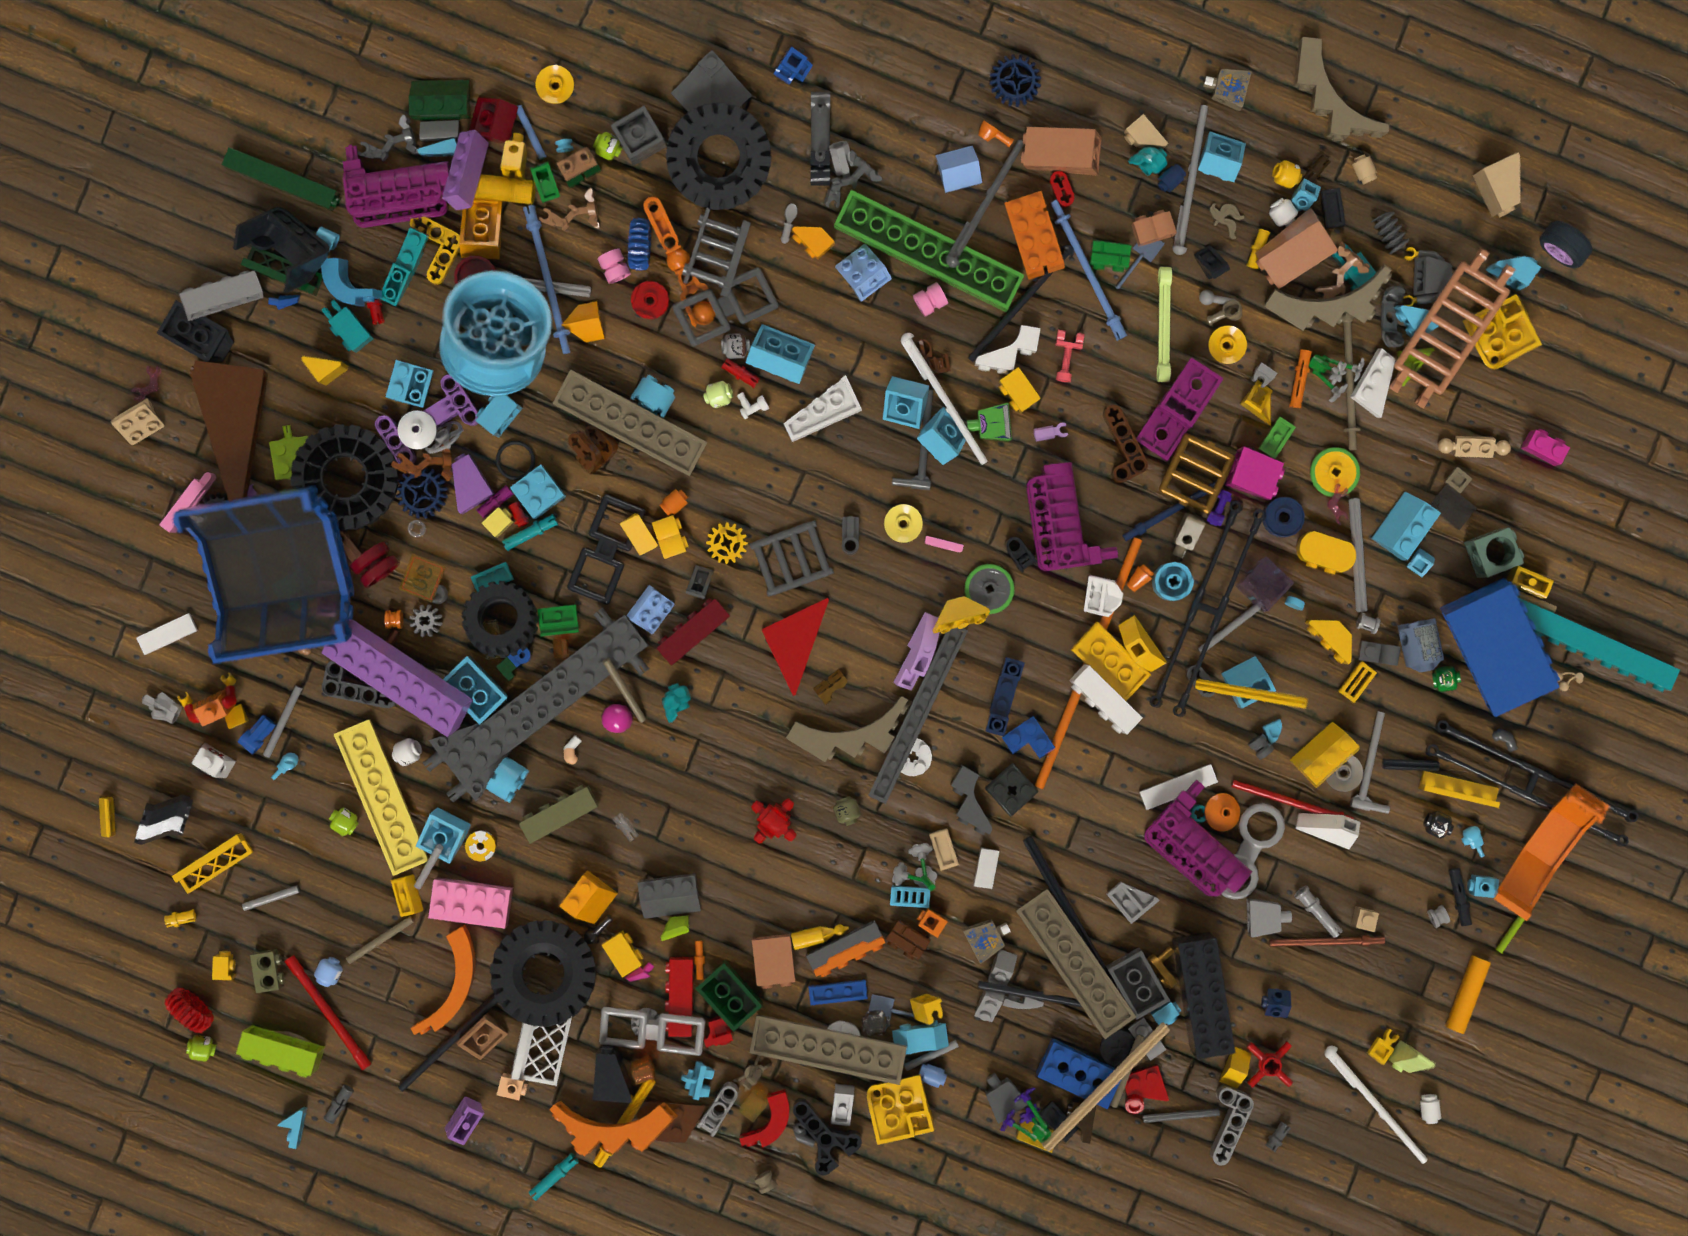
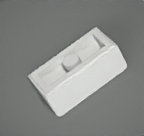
[973,848,999,889]

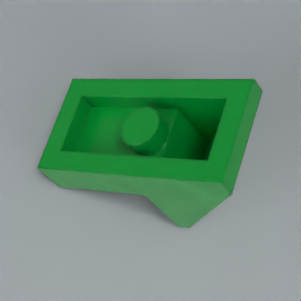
[530,162,560,203]

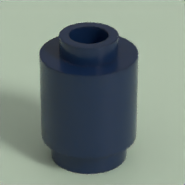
[1157,164,1186,192]

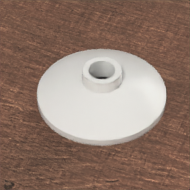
[398,411,437,449]

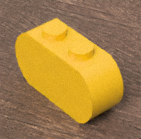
[1296,531,1356,575]

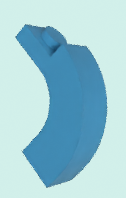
[321,258,382,307]

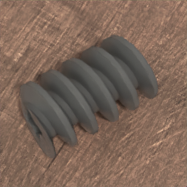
[1371,211,1409,255]

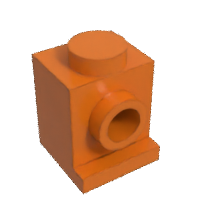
[917,908,948,938]

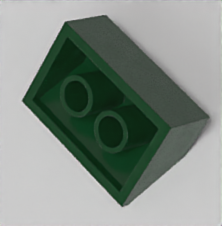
[409,80,471,120]
[695,960,763,1032]

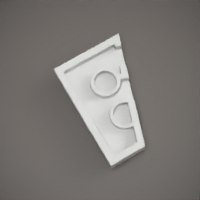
[1350,348,1396,418]

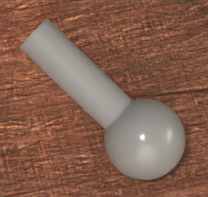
[1199,290,1235,305]

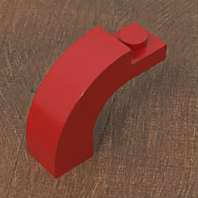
[739,1088,790,1148]

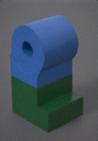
[496,648,532,681]

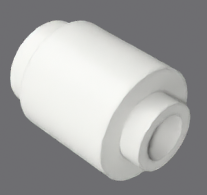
[1420,1094,1441,1124]

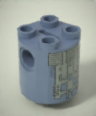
[1398,618,1444,672]

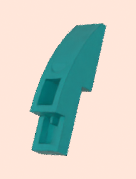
[381,227,429,306]

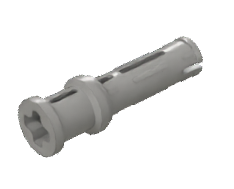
[1294,886,1343,938]

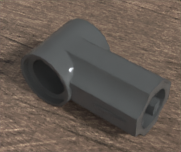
[842,517,859,555]

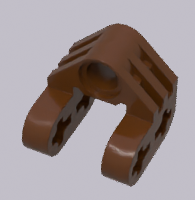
[568,424,618,475]

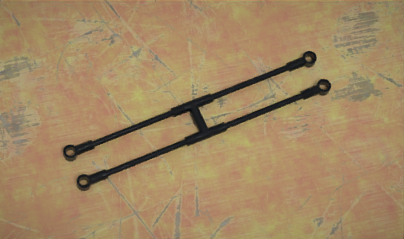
[1149,501,1267,717]
[1425,720,1638,847]

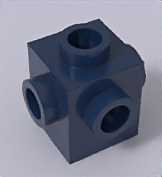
[1261,988,1292,1018]

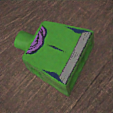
[967,403,1012,441]

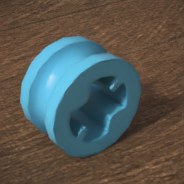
[555,139,574,153]

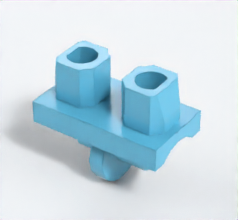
[681,1061,715,1100]

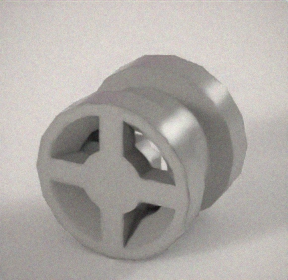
[1427,905,1450,928]

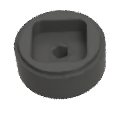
[427,584,448,604]

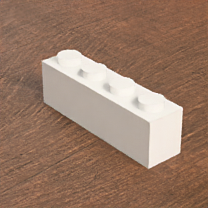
[1069,664,1142,734]

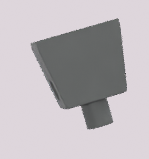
[985,1073,1028,1124]

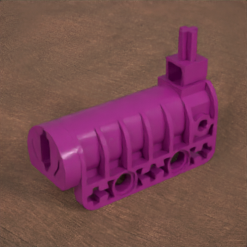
[343,145,451,228]
[1026,462,1118,571]
[1144,780,1252,896]

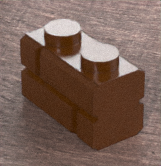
[886,918,931,960]

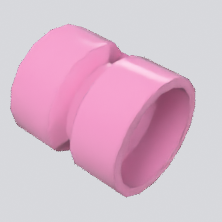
[597,249,631,284]
[913,282,948,317]

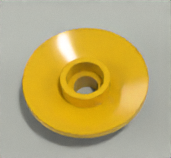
[535,65,574,104]
[1208,326,1247,364]

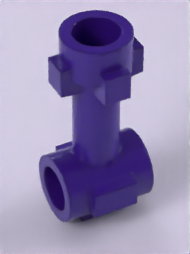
[1207,489,1232,526]

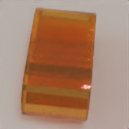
[631,1055,655,1085]

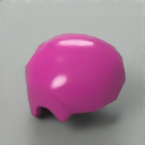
[601,704,633,733]

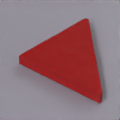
[761,598,829,696]

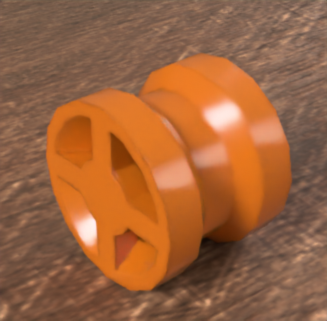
[385,610,403,629]

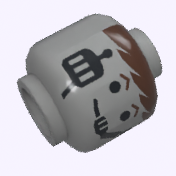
[721,333,750,359]

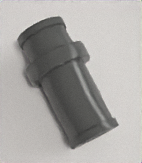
[1265,1122,1291,1152]

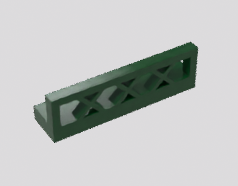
[241,246,323,296]

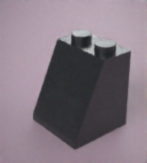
[593,1045,635,1103]

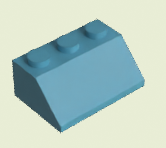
[746,324,815,384]
[1371,492,1441,560]

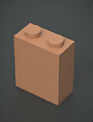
[752,934,795,989]

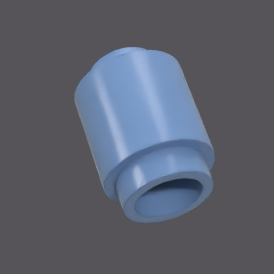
[918,1064,947,1088]

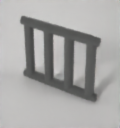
[749,520,834,597]

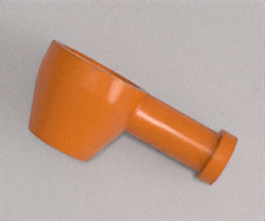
[978,120,1014,148]

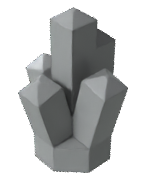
[829,141,854,178]
[142,692,182,724]

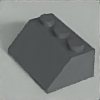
[638,873,701,919]

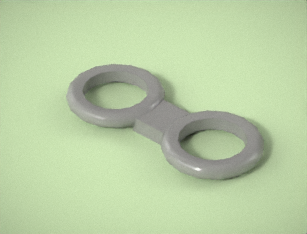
[1214,803,1285,900]

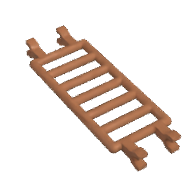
[1389,248,1516,409]

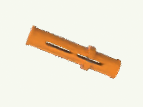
[1289,349,1312,408]

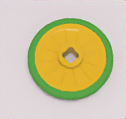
[1310,447,1360,497]

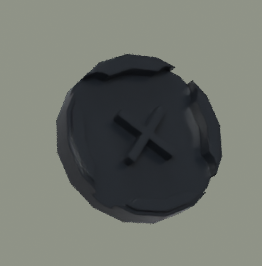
[1100,1029,1135,1068]

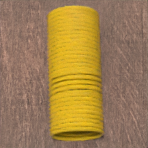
[475,174,535,205]

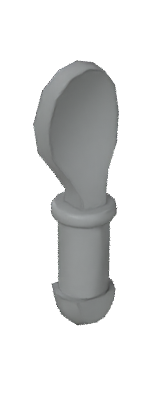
[781,204,797,244]

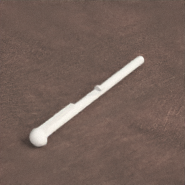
[901,333,988,465]
[1324,1046,1428,1164]

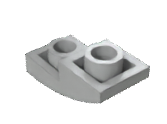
[1002,994,1044,1009]

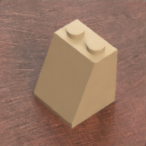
[1473,152,1520,218]

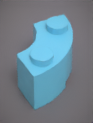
[892,1020,949,1054]

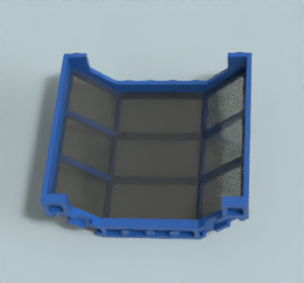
[173,486,354,663]

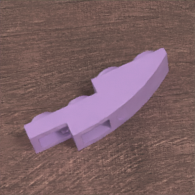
[894,612,939,690]

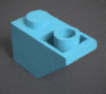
[1394,305,1438,339]

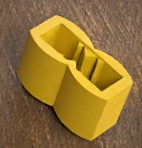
[652,515,689,559]

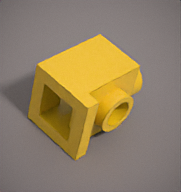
[212,951,236,980]

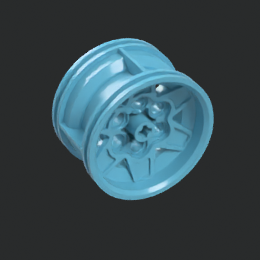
[439,271,552,396]

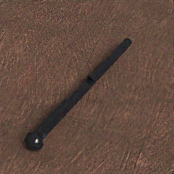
[968,245,1074,362]
[977,981,1082,1007]
[398,993,498,1092]

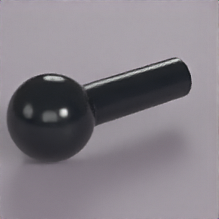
[584,915,613,944]

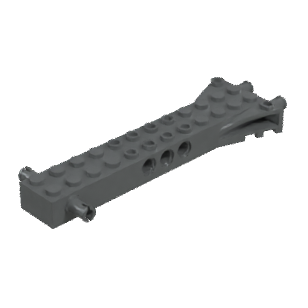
[423,608,650,802]

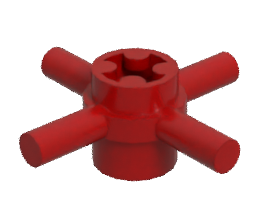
[1247,1041,1293,1088]

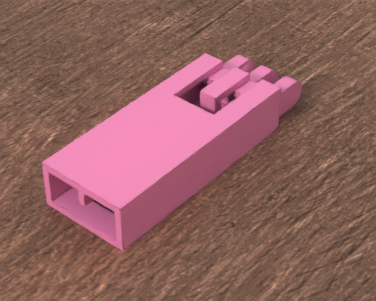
[159,472,216,533]

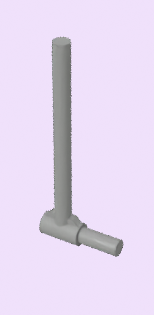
[1350,711,1390,814]

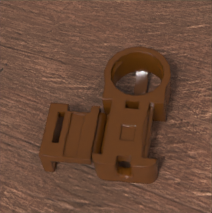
[915,339,951,380]

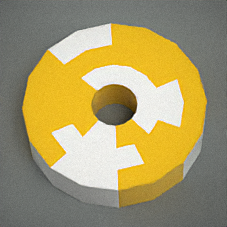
[465,830,497,862]

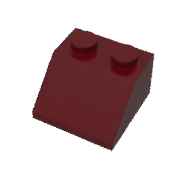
[469,97,518,144]

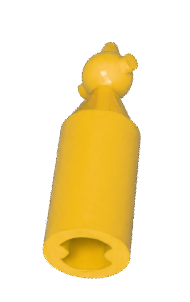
[791,924,849,950]

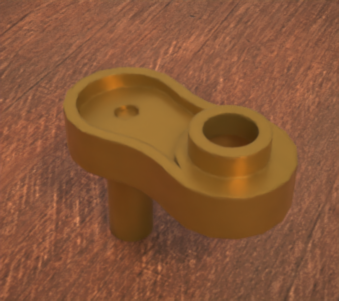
[1147,946,1177,989]

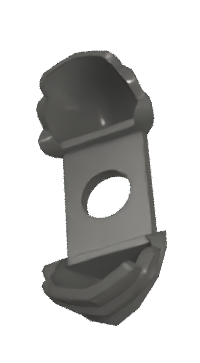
[1380,286,1406,348]

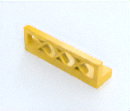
[1418,771,1500,808]
[172,833,253,894]

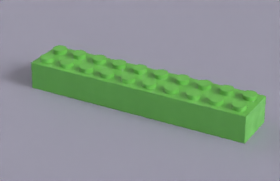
[834,190,1024,312]

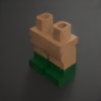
[557,147,602,188]

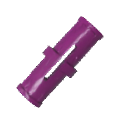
[476,485,514,519]

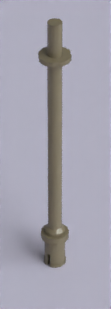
[1342,311,1361,450]

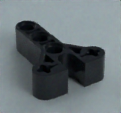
[793,1098,862,1176]

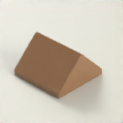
[456,1012,508,1060]

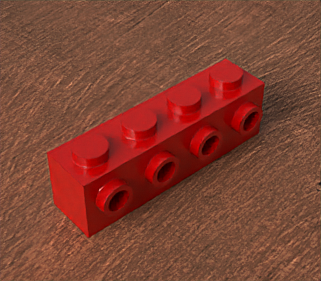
[665,957,694,1037]

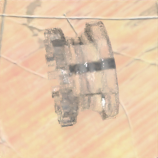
[408,520,426,537]

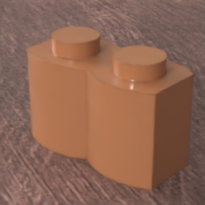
[1132,210,1177,247]

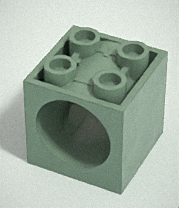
[1464,527,1524,578]

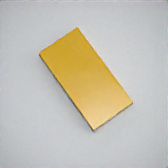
[1070,622,1151,701]

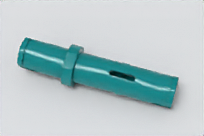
[502,514,559,551]
[529,1153,579,1201]

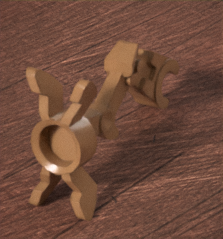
[539,188,600,231]
[1315,242,1370,299]

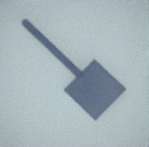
[1116,240,1165,289]
[867,994,914,1022]

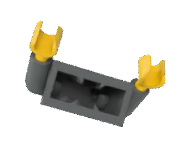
[1403,247,1453,307]

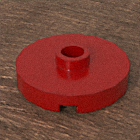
[631,281,669,320]

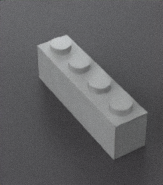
[179,271,263,321]

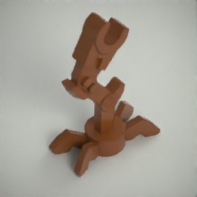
[391,440,453,481]

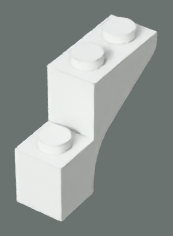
[975,325,1041,375]

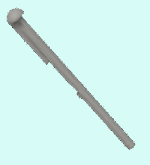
[1172,105,1208,255]

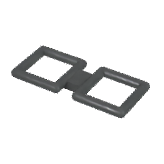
[672,267,779,346]

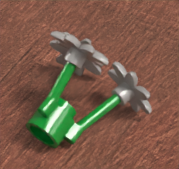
[1309,354,1364,402]

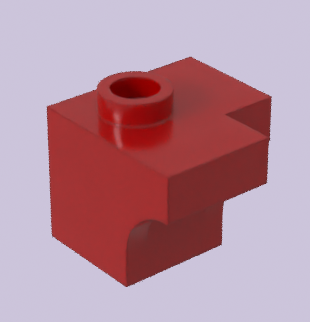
[704,1016,734,1047]

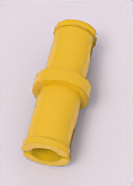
[1246,229,1271,269]

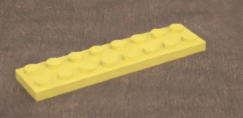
[334,719,429,876]

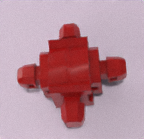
[751,798,797,844]

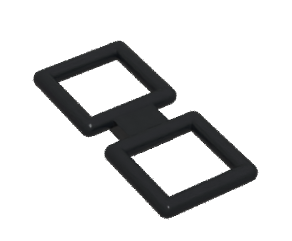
[567,494,646,605]

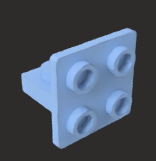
[626,585,675,634]

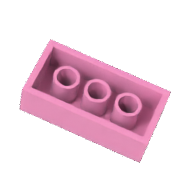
[428,877,513,929]

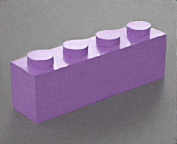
[442,130,489,210]

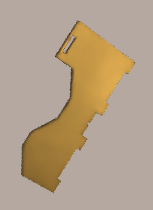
[813,669,848,705]

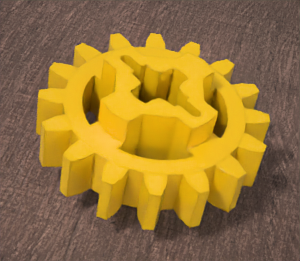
[706,522,748,564]

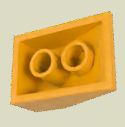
[459,197,502,259]

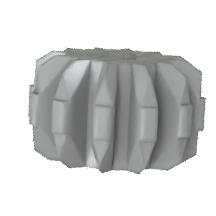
[410,605,443,637]

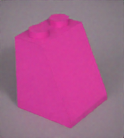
[1225,447,1285,500]

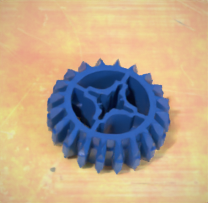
[628,218,651,271]

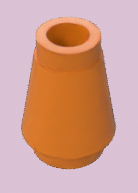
[1126,564,1154,592]

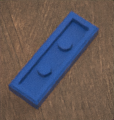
[808,979,868,1005]

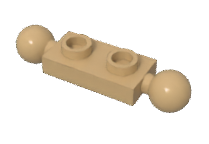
[1438,436,1511,458]

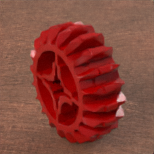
[165,987,214,1033]

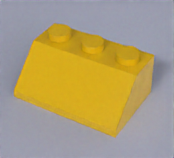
[1290,722,1360,788]

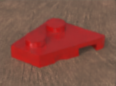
[1125,1064,1169,1101]

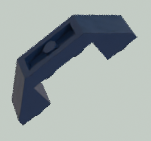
[985,657,1025,737]

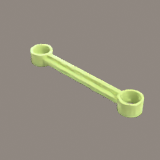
[1157,267,1172,382]

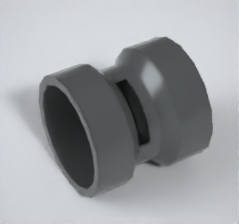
[1248,733,1275,760]

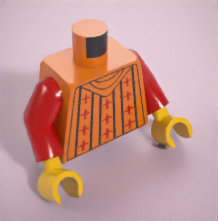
[177,672,237,726]

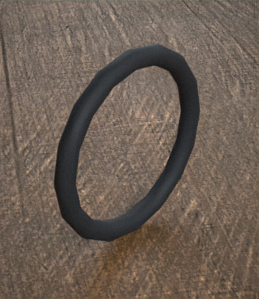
[496,441,535,480]

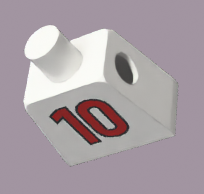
[192,743,236,778]

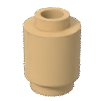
[1352,154,1377,185]

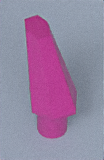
[625,962,654,982]

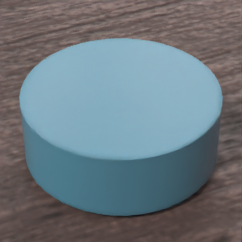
[1285,596,1305,610]

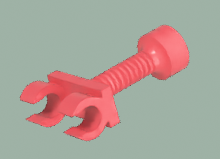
[1055,330,1085,383]

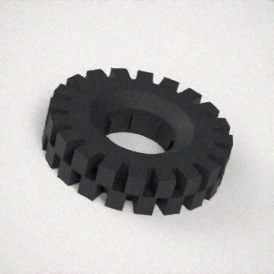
[290,424,398,531]
[490,920,596,1027]

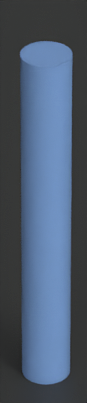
[517,105,546,160]

